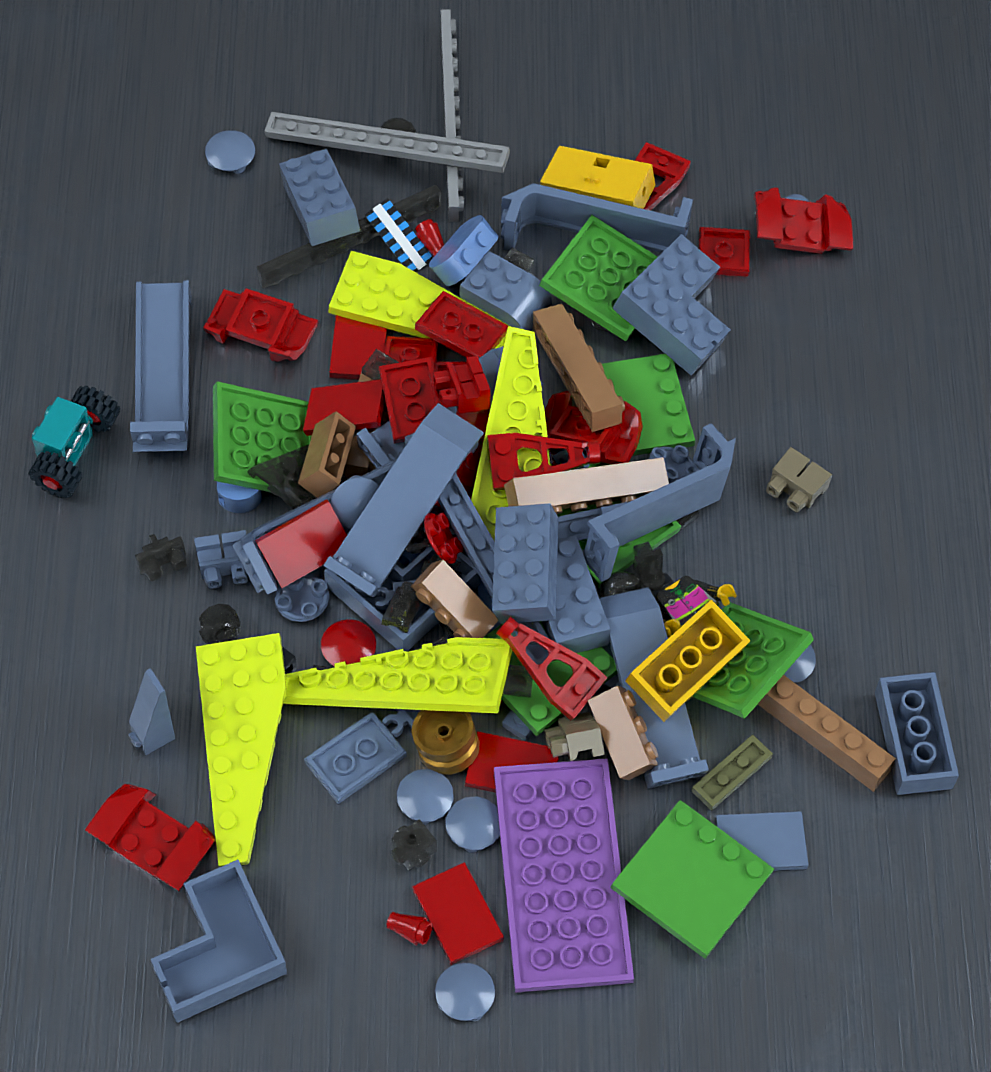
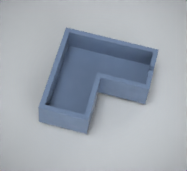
[612,234,731,375]
[324,545,481,651]
[151,860,287,1023]

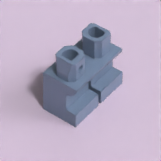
[194,530,248,589]

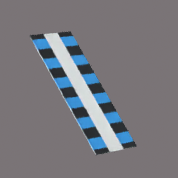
[365,198,433,272]

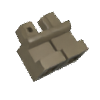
[766,447,832,513]
[544,712,605,761]

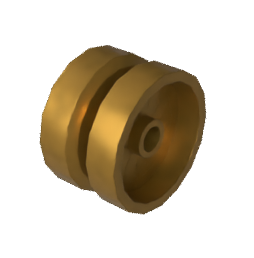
[411,710,480,775]

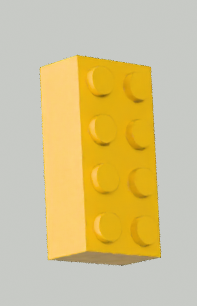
[625,600,751,722]

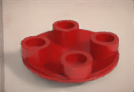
[424,513,463,564]
[321,619,376,667]

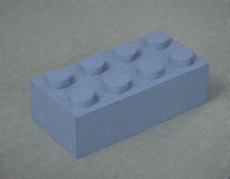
[279,149,360,246]
[492,503,558,624]
[542,535,610,653]
[875,672,959,795]

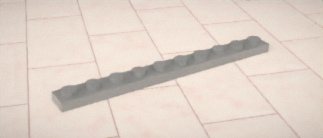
[441,9,464,222]
[264,112,510,173]

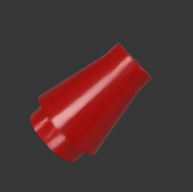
[415,219,444,257]
[386,912,433,945]

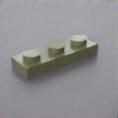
[692,734,773,811]

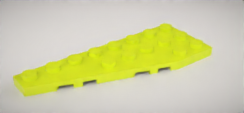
[328,251,511,348]
[471,326,551,542]
[196,633,287,867]
[283,637,512,713]

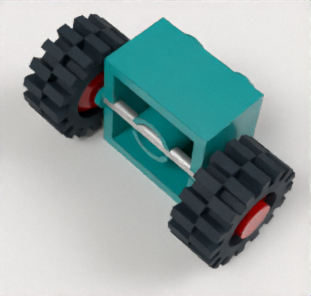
[29,386,120,498]

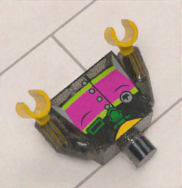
[654,573,737,638]

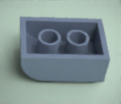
[460,251,552,331]

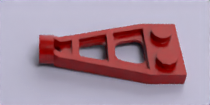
[635,142,691,211]
[487,433,601,491]
[496,616,608,721]

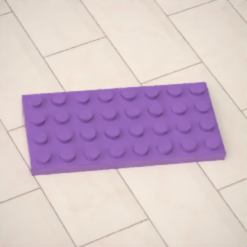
[494,759,634,993]

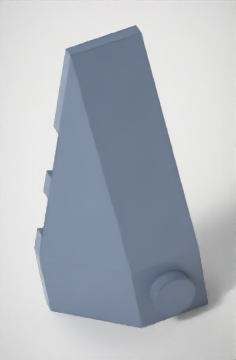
[128,668,176,755]

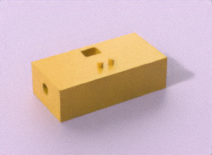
[540,145,656,209]

